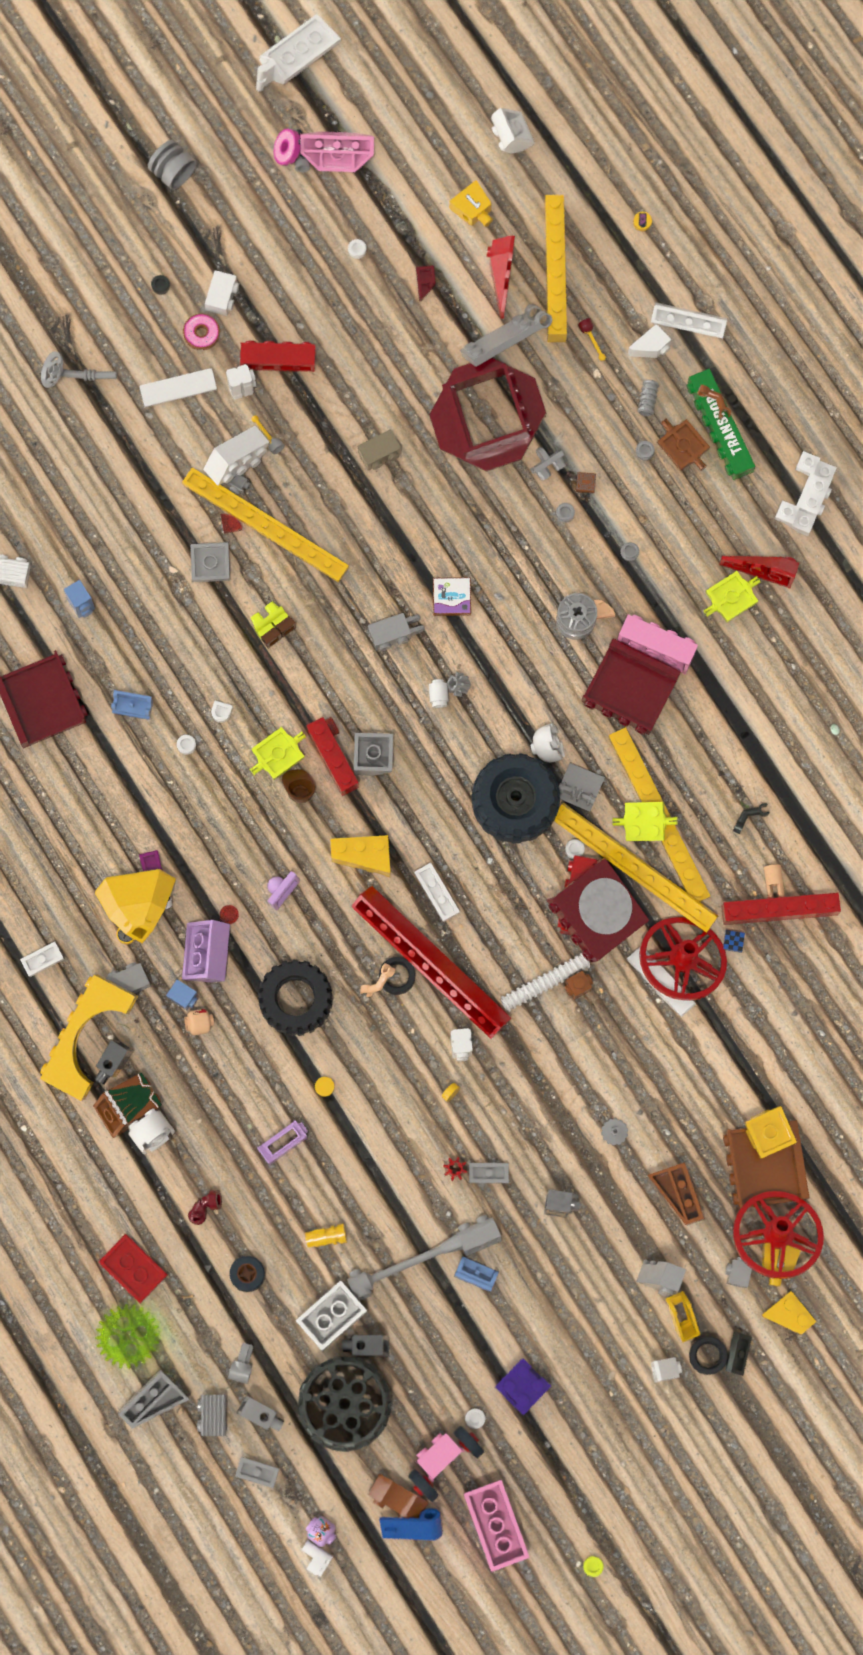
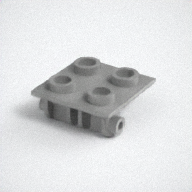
[559,763,605,812]

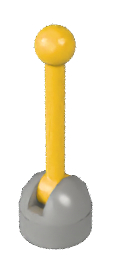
[252,415,285,454]

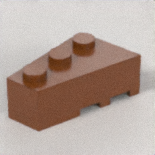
[647,1162,705,1226]

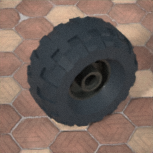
[472,753,560,844]

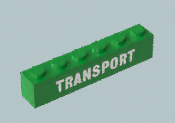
[686,369,756,481]

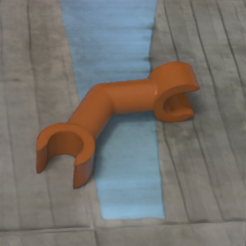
[697,385,731,420]

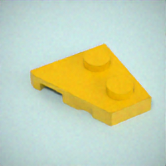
[761,1291,816,1335]

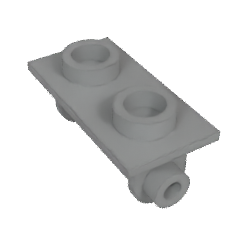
[220,475,251,496]

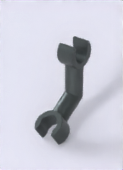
[733,803,770,834]

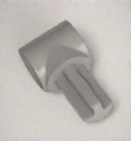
[228,1343,253,1384]

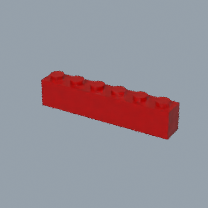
[721,892,841,925]

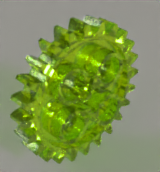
[95,1304,160,1369]

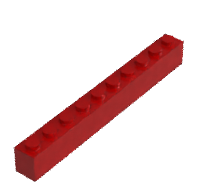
[351,886,512,1039]

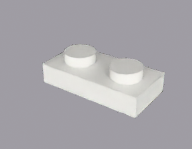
[20,942,64,977]

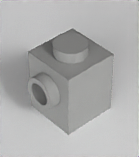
[725,1257,752,1289]

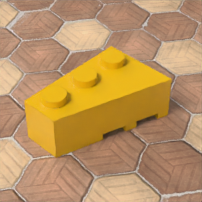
[330,835,390,877]

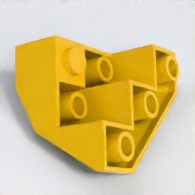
[95,869,176,944]

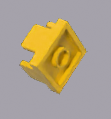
[744,1106,797,1159]

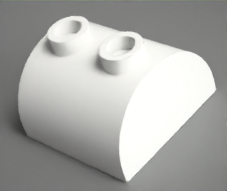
[491,108,535,153]

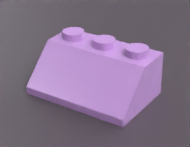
[182,920,230,982]

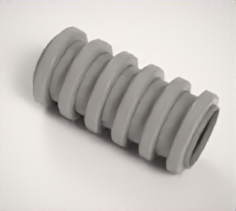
[637,380,659,416]

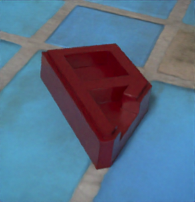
[416,265,436,301]

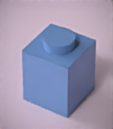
[166,980,198,1011]

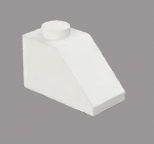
[628,324,671,358]
[651,1358,682,1383]

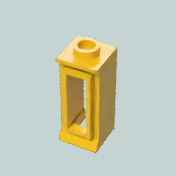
[665,1291,701,1343]

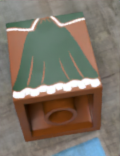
[93,1072,162,1139]

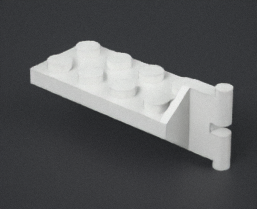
[256,14,341,91]

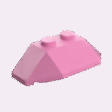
[300,132,374,172]

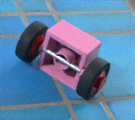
[408,1426,484,1502]

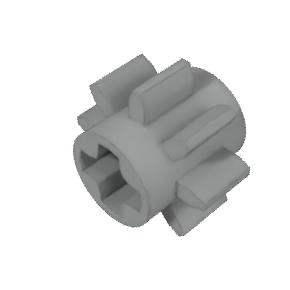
[447,672,471,697]

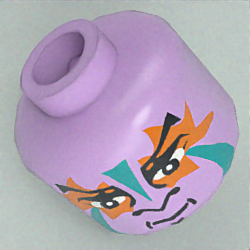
[306,1516,337,1547]

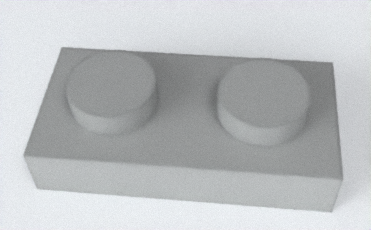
[469,1163,509,1184]
[235,1457,279,1488]

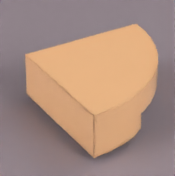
[594,600,615,620]

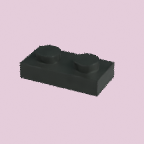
[725,1332,752,1376]

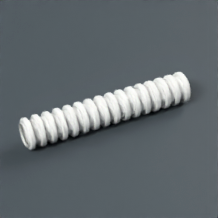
[500,953,590,1012]

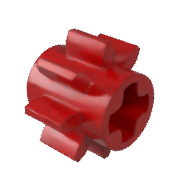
[443,1157,467,1182]

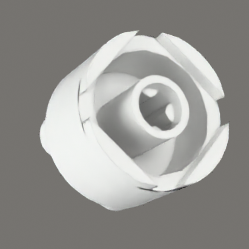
[129,1109,175,1154]

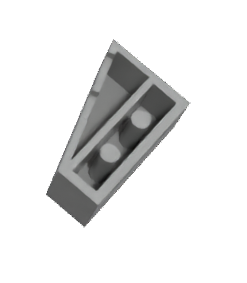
[636,1260,686,1297]

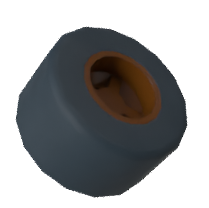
[229,1256,265,1292]

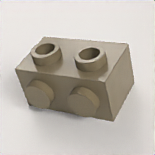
[357,429,401,471]

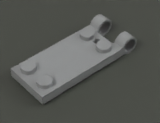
[460,304,552,367]

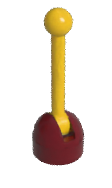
[577,318,606,361]

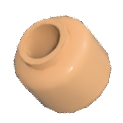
[184,1009,214,1035]

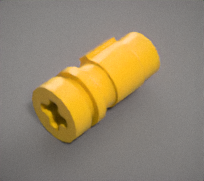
[305,1223,347,1248]

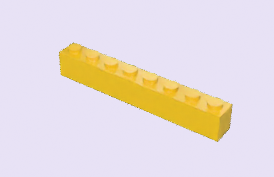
[544,195,567,342]

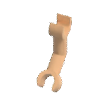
[360,963,396,997]

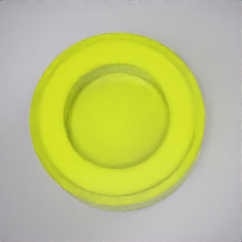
[583,1556,604,1577]

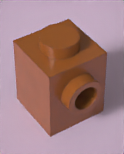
[564,971,593,1000]

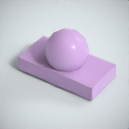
[267,871,300,911]

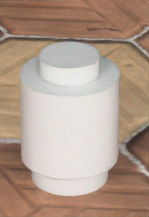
[429,679,449,708]

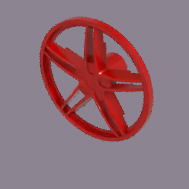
[639,917,727,1001]
[733,1191,824,1279]

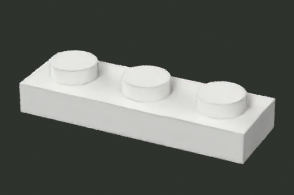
[414,863,460,922]

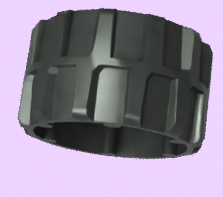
[297,1356,391,1452]

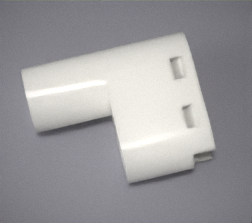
[302,1540,333,1577]

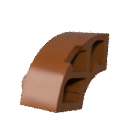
[368,1474,429,1519]

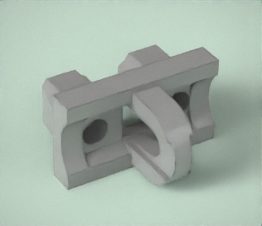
[530,447,566,481]

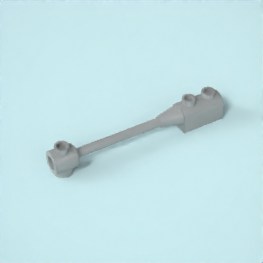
[347,1215,502,1301]

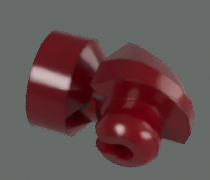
[188,1190,222,1225]

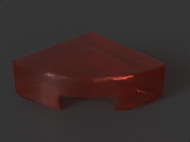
[220,514,242,534]

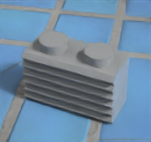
[197,1395,226,1436]

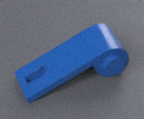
[379,1508,443,1541]

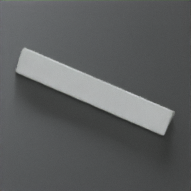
[651,303,727,338]
[139,368,217,407]

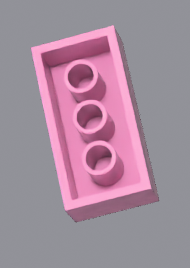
[618,615,698,675]
[463,1480,530,1572]

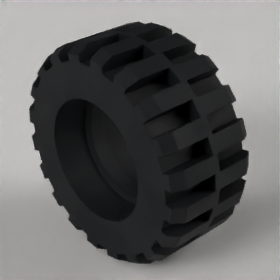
[258,959,333,1036]

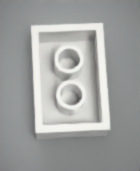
[204,426,269,486]
[296,1281,367,1352]

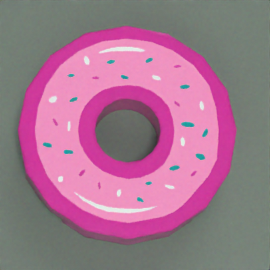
[273,128,301,166]

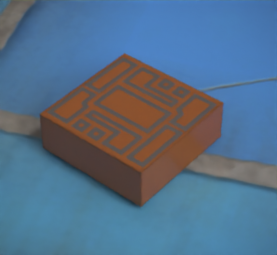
[576,472,596,493]

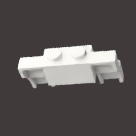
[775,451,837,537]

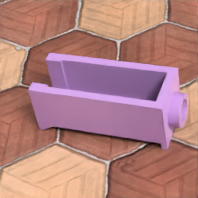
[257,1120,308,1166]

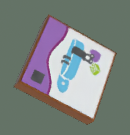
[433,577,471,616]

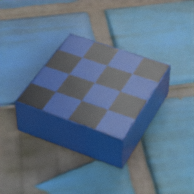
[723,930,745,953]

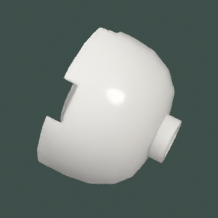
[531,723,565,762]

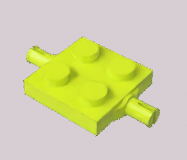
[703,571,761,623]
[250,727,306,780]
[612,802,678,841]

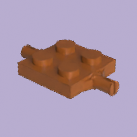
[657,418,710,471]

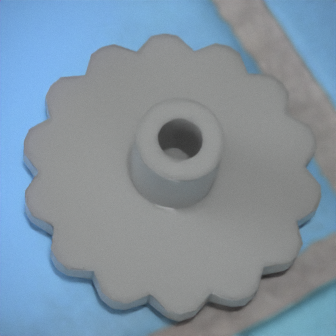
[601,1118,628,1146]

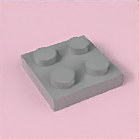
[191,542,230,582]

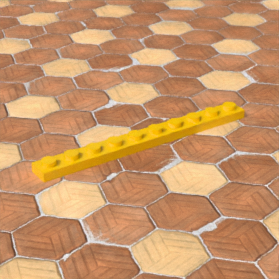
[182,467,349,583]
[608,727,710,902]
[554,803,718,933]

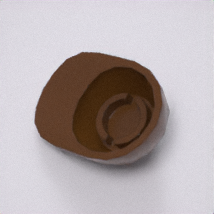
[281,769,315,803]

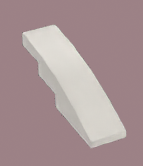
[627,947,696,1017]

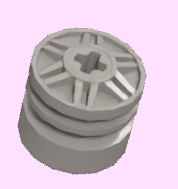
[148,139,197,190]
[556,593,597,640]

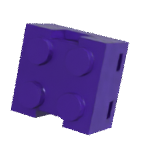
[494,1358,551,1416]

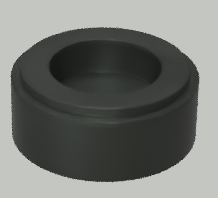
[151,275,170,295]

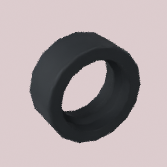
[379,957,416,995]
[689,1336,728,1375]

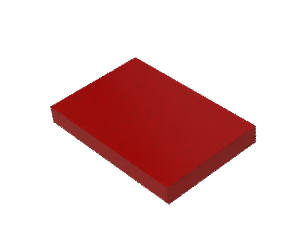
[98,1234,168,1304]

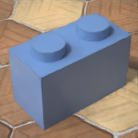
[63,580,95,618]

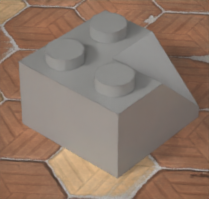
[354,733,393,776]

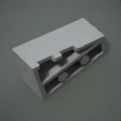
[118,1369,189,1429]

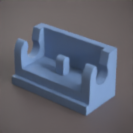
[111,690,153,720]
[454,1257,499,1292]

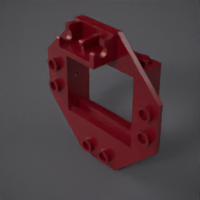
[429,358,547,472]

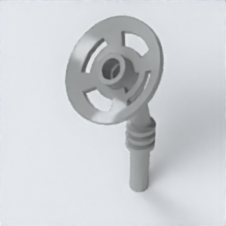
[41,351,117,388]

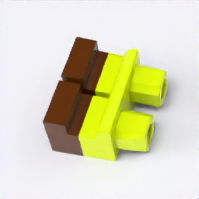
[251,602,296,649]

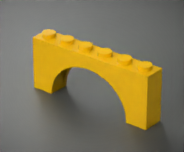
[40,974,138,1101]

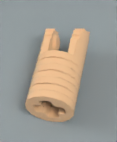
[764,864,785,898]

